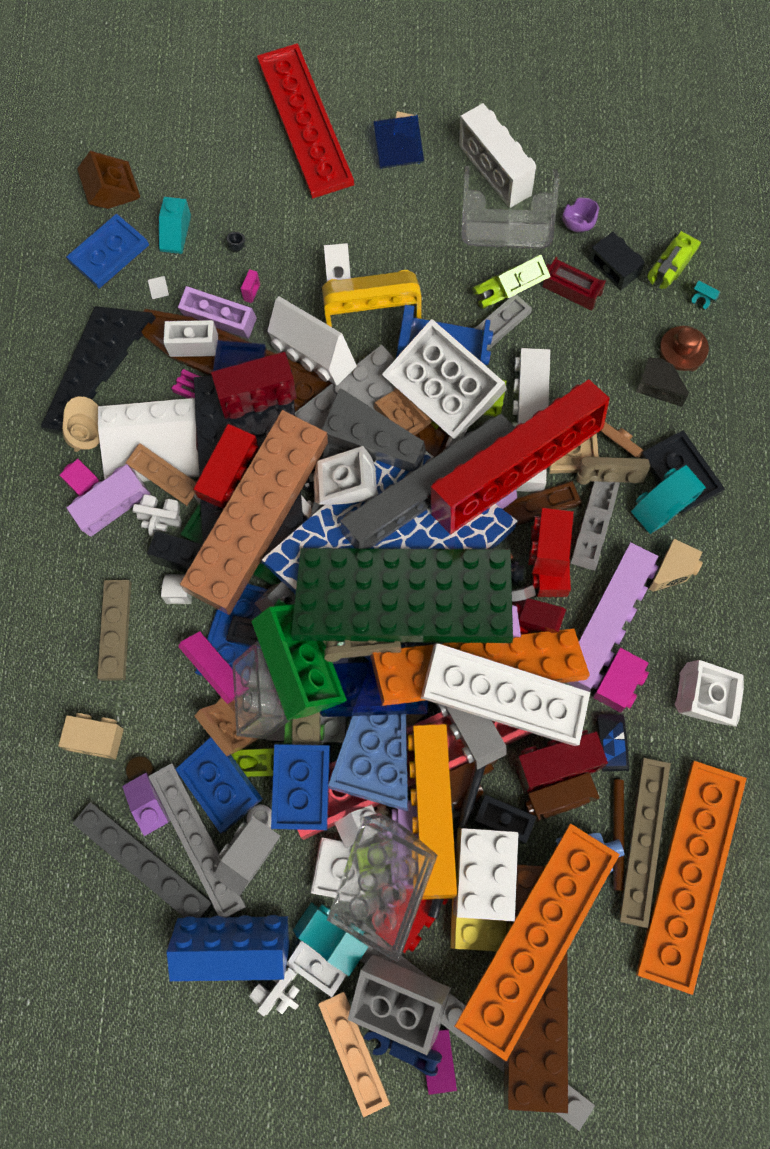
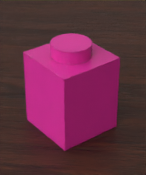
[60,459,100,496]

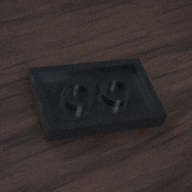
[640,430,725,516]

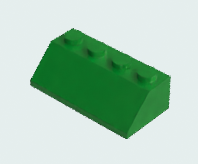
[251,604,347,720]

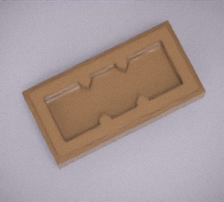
[601,422,644,458]

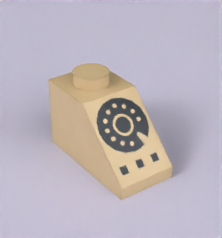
[649,539,703,592]

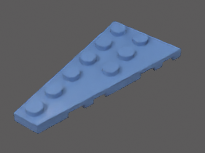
[328,645,408,812]

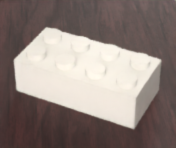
[459,103,536,208]

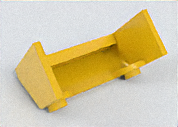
[322,270,421,327]

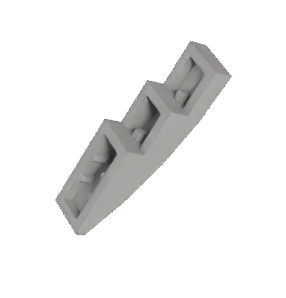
[571,481,620,571]

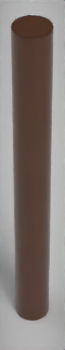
[613,779,624,891]

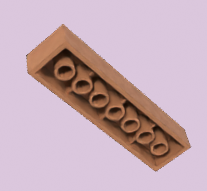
[180,410,328,615]

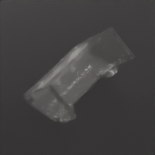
[461,166,559,249]

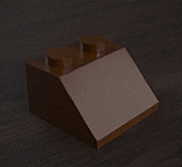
[77,151,140,209]

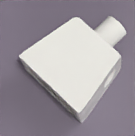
[324,243,351,281]

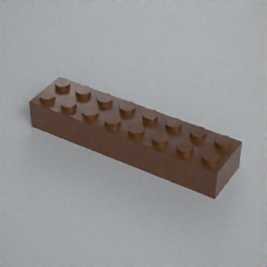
[504,865,568,1113]

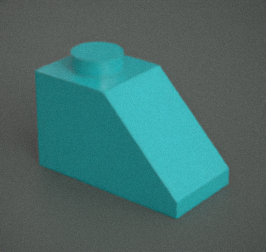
[159,197,191,254]

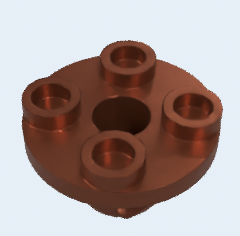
[660,326,709,371]

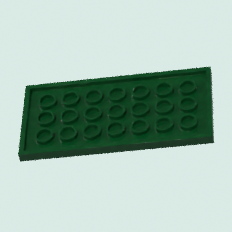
[291,548,513,643]

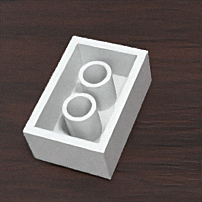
[453,828,518,921]

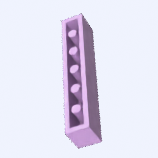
[567,543,659,692]

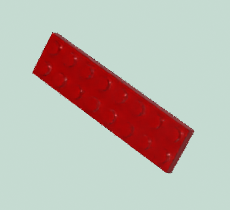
[257,43,354,199]

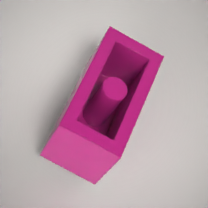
[593,648,649,713]

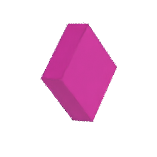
[241,269,260,303]

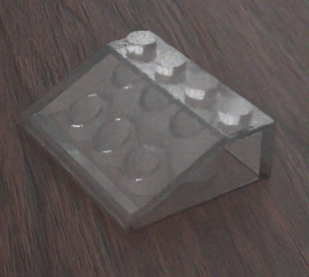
[327,813,438,962]

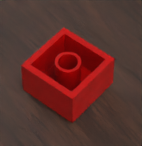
[528,508,574,577]

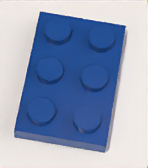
[66,214,149,289]
[176,737,263,833]
[271,744,330,830]

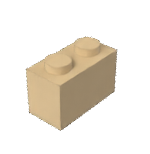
[58,713,124,760]

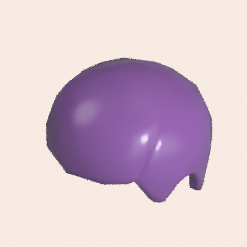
[562,197,599,233]

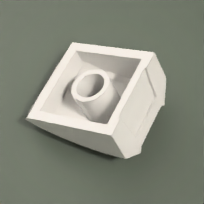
[313,446,378,505]
[675,660,744,727]

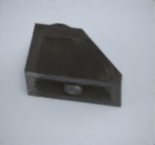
[636,357,689,407]

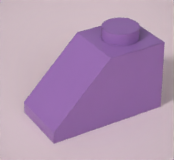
[122,772,170,836]

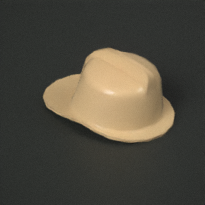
[62,397,100,452]

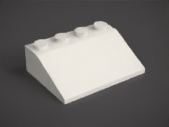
[382,319,507,440]
[98,398,199,482]

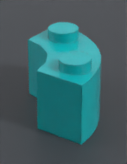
[631,465,706,534]
[292,902,368,976]

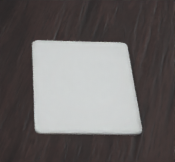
[148,276,169,299]

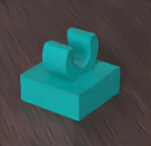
[692,281,720,310]

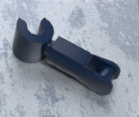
[363,1029,442,1076]

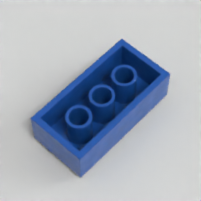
[167,915,289,981]

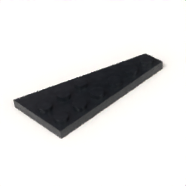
[41,306,156,435]

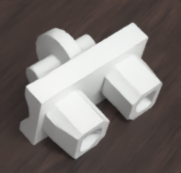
[132,494,182,537]
[249,967,300,1016]

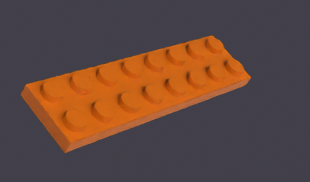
[371,629,590,706]
[636,761,747,995]
[454,824,620,1061]

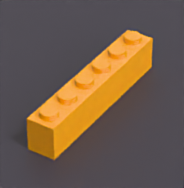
[408,724,457,900]

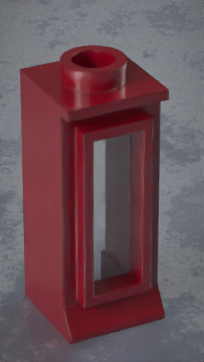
[543,257,606,311]

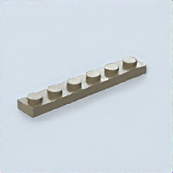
[618,758,671,928]

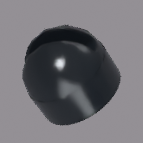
[227,232,245,253]

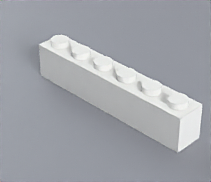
[512,348,550,492]

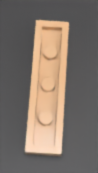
[318,991,390,1117]

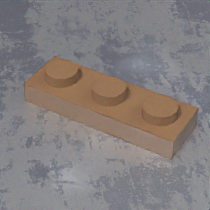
[126,443,196,506]

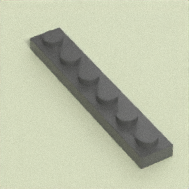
[73,802,212,918]

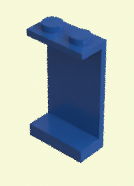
[396,305,493,365]

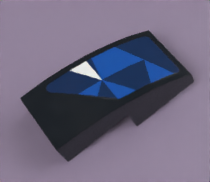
[596,714,629,772]

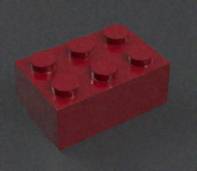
[211,352,297,419]
[514,730,608,794]

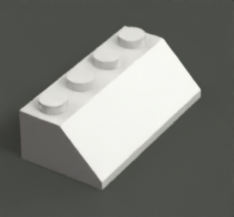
[267,296,357,386]

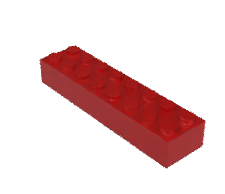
[431,379,610,535]

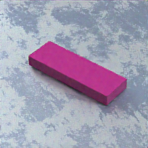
[178,632,249,704]

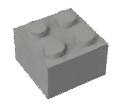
[213,816,280,896]

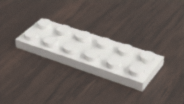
[421,643,590,746]

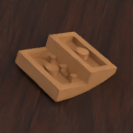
[373,387,433,435]
[195,696,268,756]

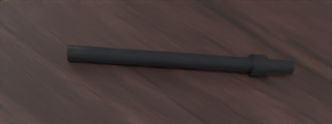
[427,765,486,919]

